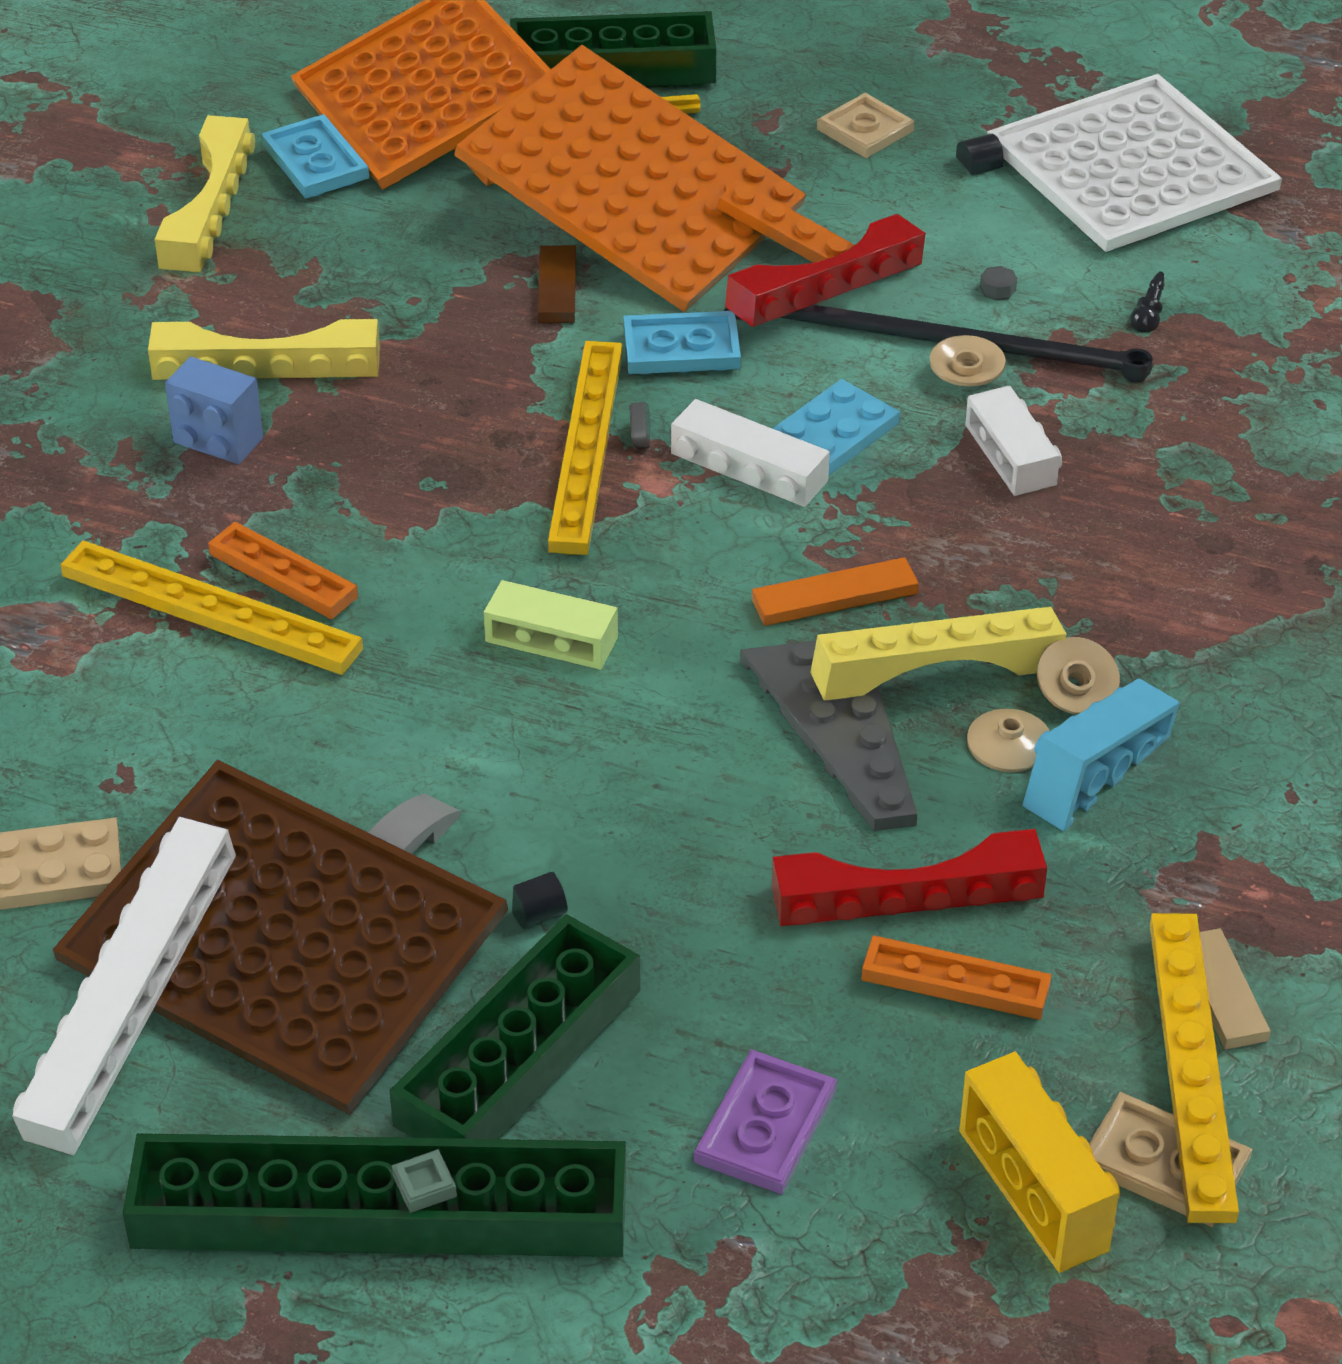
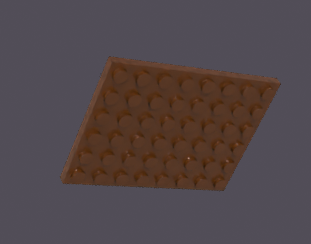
[52,759,508,1115]

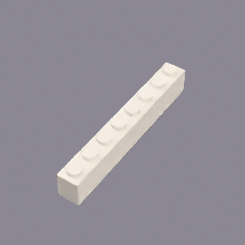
[12,817,236,1155]

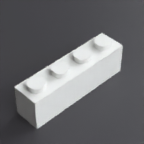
[671,399,830,507]

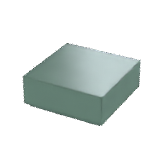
[392,1150,457,1213]

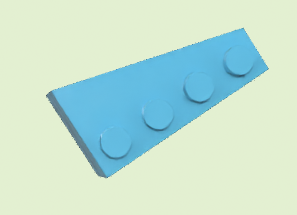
[1022,678,1180,832]

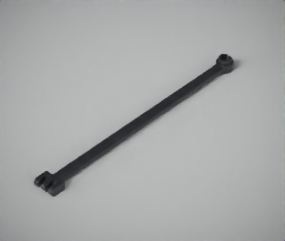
[724,305,1153,383]

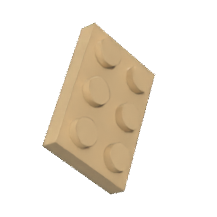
[0,817,122,910]

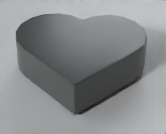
[629,402,650,448]

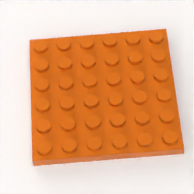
[291,0,551,190]

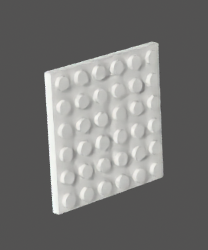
[987,74,1282,252]

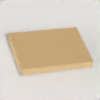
[1089,1092,1253,1228]

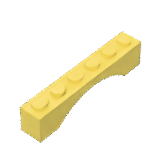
[154,115,255,272]
[148,319,380,380]
[810,606,1067,701]

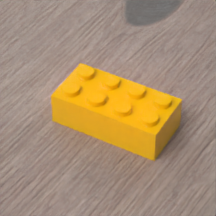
[959,1051,1120,1273]

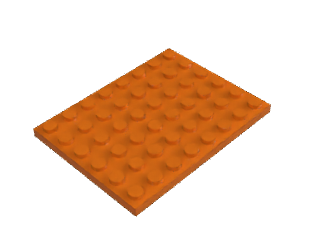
[454,45,806,313]

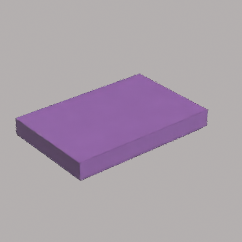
[694,1049,838,1195]

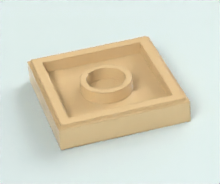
[817,93,915,158]

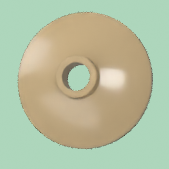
[930,335,1006,386]
[1037,637,1120,715]
[967,709,1050,773]

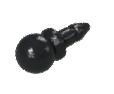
[1130,271,1165,332]

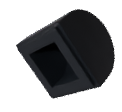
[956,133,1003,175]
[512,871,568,929]

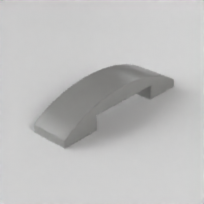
[368,793,460,854]

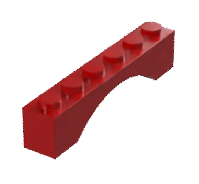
[725,213,926,327]
[771,829,1047,926]

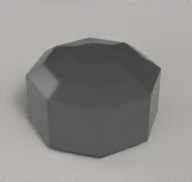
[980,266,1017,300]

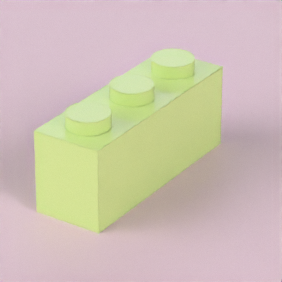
[484,580,618,670]

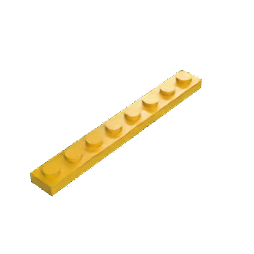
[548,341,623,555]
[60,540,363,675]
[1150,913,1239,1223]

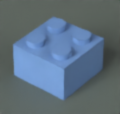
[165,356,263,465]

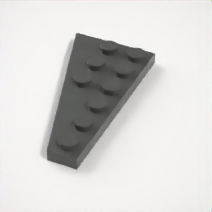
[740,641,917,831]

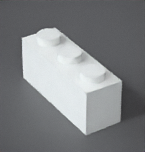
[965,385,1062,496]

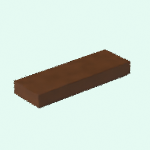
[538,245,576,323]

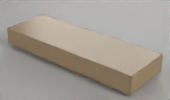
[1200,928,1271,1050]

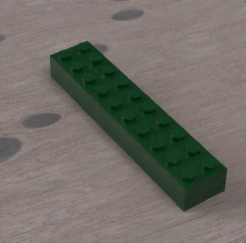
[123,1133,626,1257]

